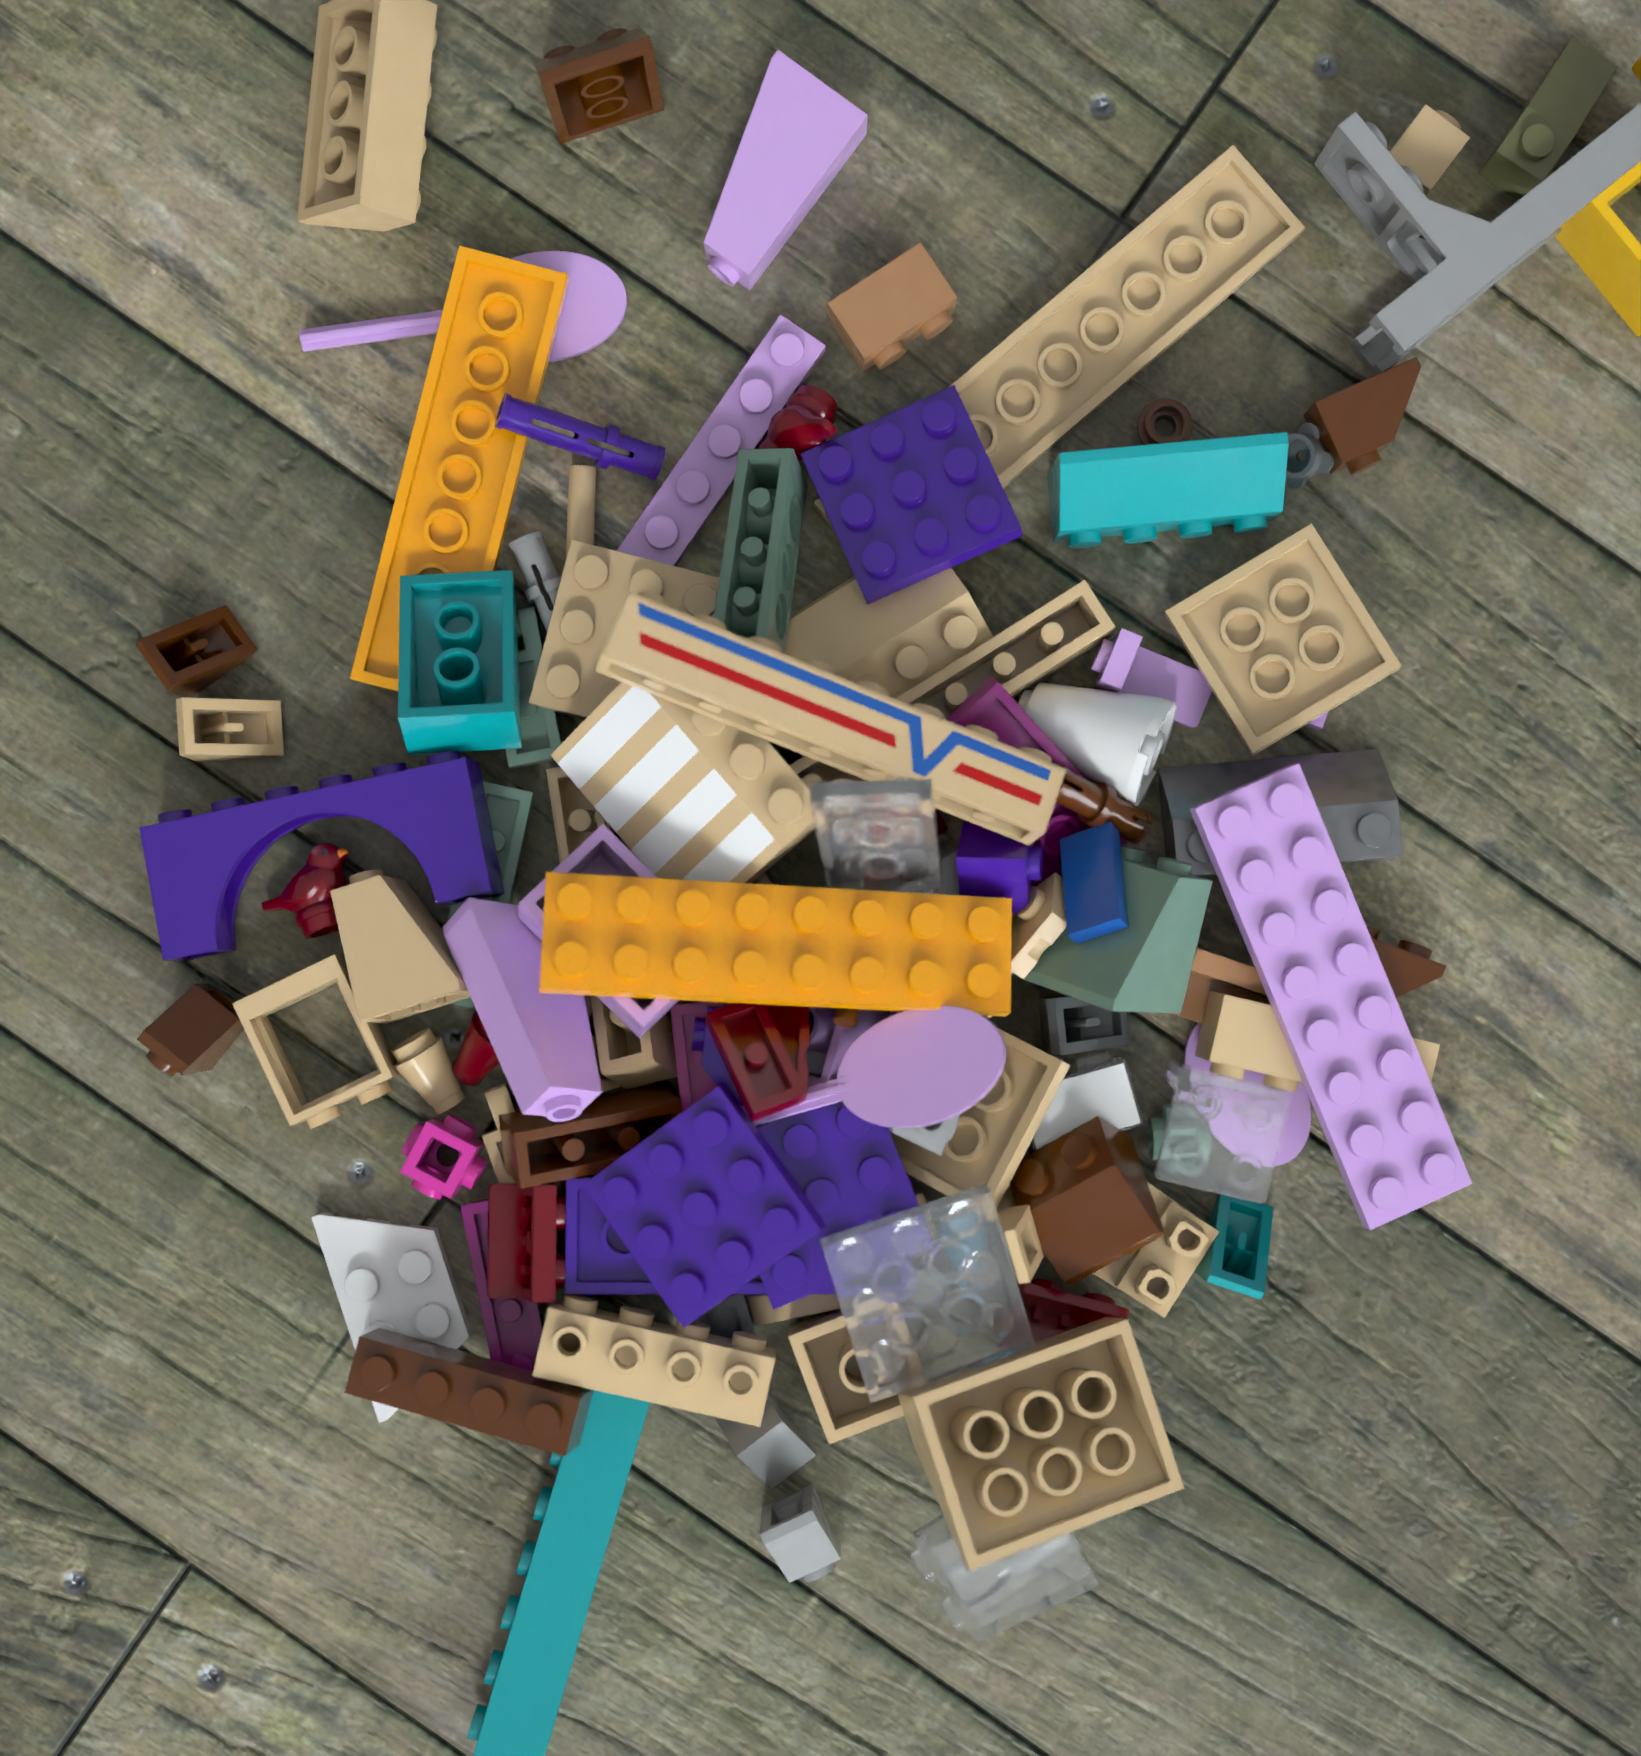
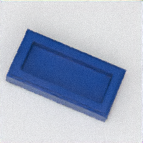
[1059,821,1129,944]

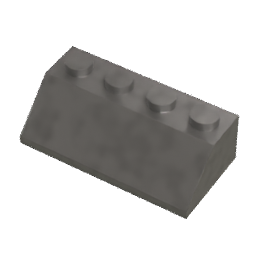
[1157,749,1404,876]

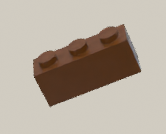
[499,1084,682,1189]

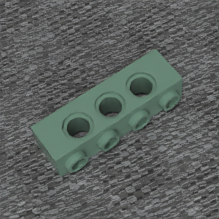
[714,448,808,654]

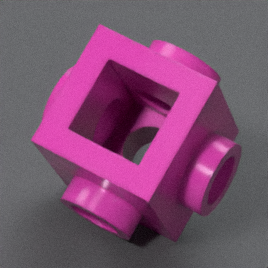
[400,1114,488,1200]

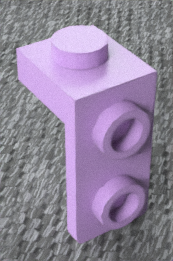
[1091,628,1212,729]

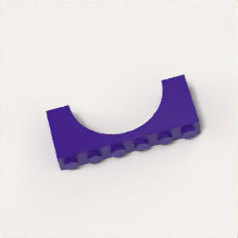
[139,751,504,962]

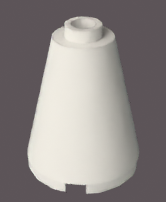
[1018,682,1177,806]

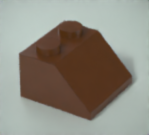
[1009,1116,1165,1285]

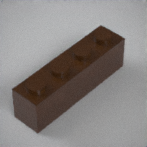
[345,1328,594,1456]

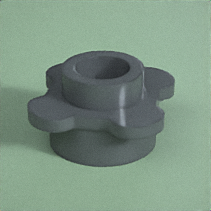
[1285,423,1334,489]

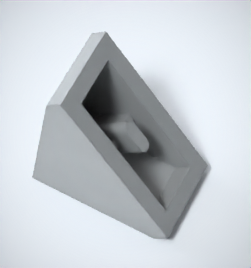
[715,1390,816,1489]

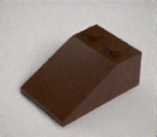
[534,28,664,144]

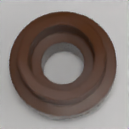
[1137,398,1193,445]

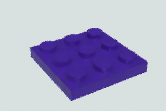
[801,385,1023,605]
[583,1083,826,1328]
[756,1101,934,1310]

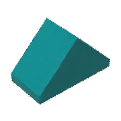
[1194,1190,1274,1300]

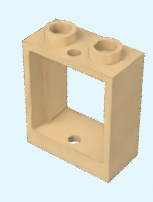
[232,954,401,1130]

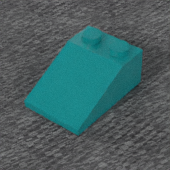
[398,570,522,755]

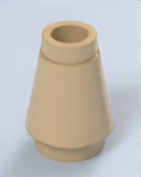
[391,1027,466,1115]

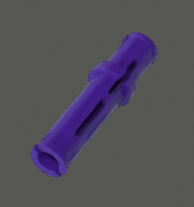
[495,393,665,481]

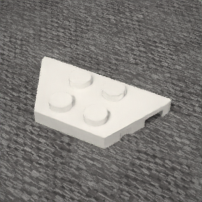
[311,1212,472,1423]

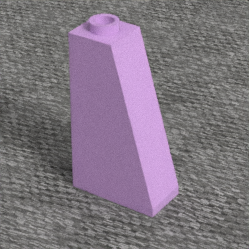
[704,50,868,291]
[442,898,602,1122]

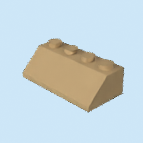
[297,0,437,232]
[785,568,993,757]

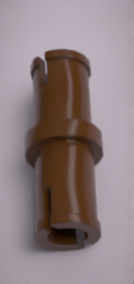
[1056,765,1153,844]

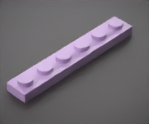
[617,314,826,566]

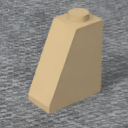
[330,870,470,1024]

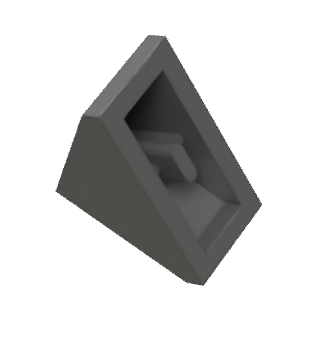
[1038,995,1130,1056]

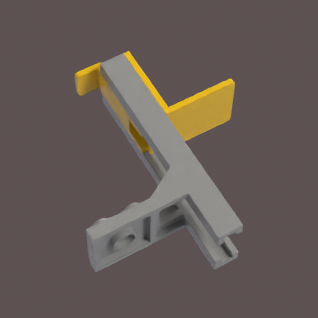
[1314,57,1641,375]

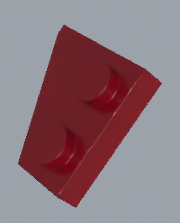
[705,1003,810,1122]

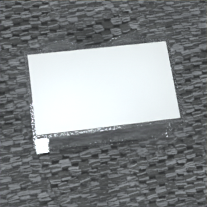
[1029,1050,1144,1153]

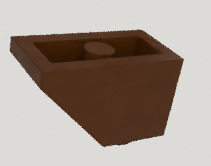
[1303,357,1421,475]

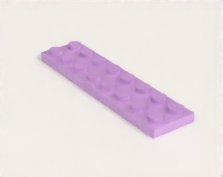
[1189,763,1472,1230]

